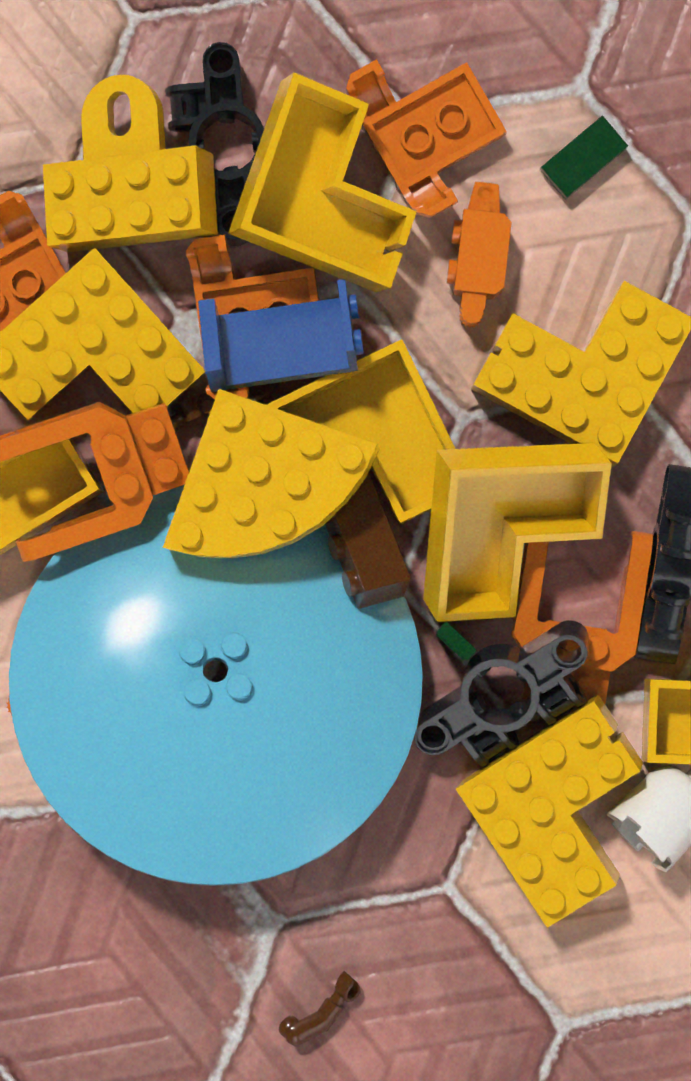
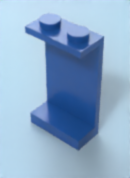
[198,279,364,392]

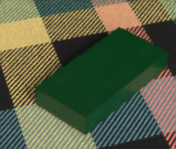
[540,115,628,200]
[435,621,477,660]

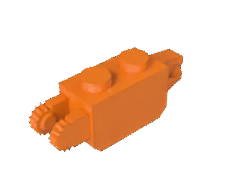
[446,182,512,329]

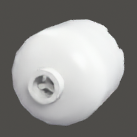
[607,766,691,872]

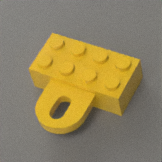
[43,75,218,253]

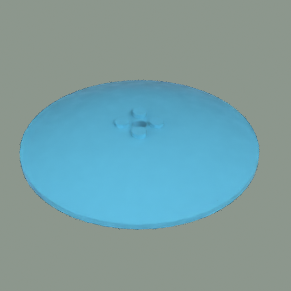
[9,485,423,886]

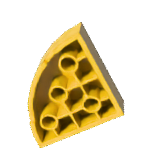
[162,389,380,558]

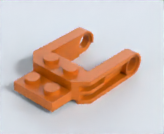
[0,402,189,562]
[511,531,653,707]

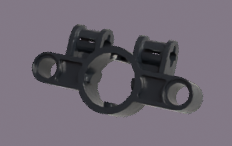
[165,42,264,246]
[634,464,691,665]
[414,620,589,767]

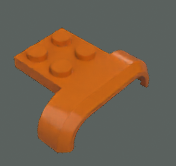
[346,59,507,218]
[0,191,66,332]
[186,235,319,400]

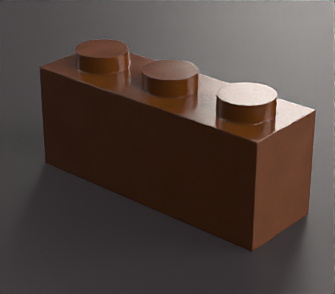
[325,473,411,609]

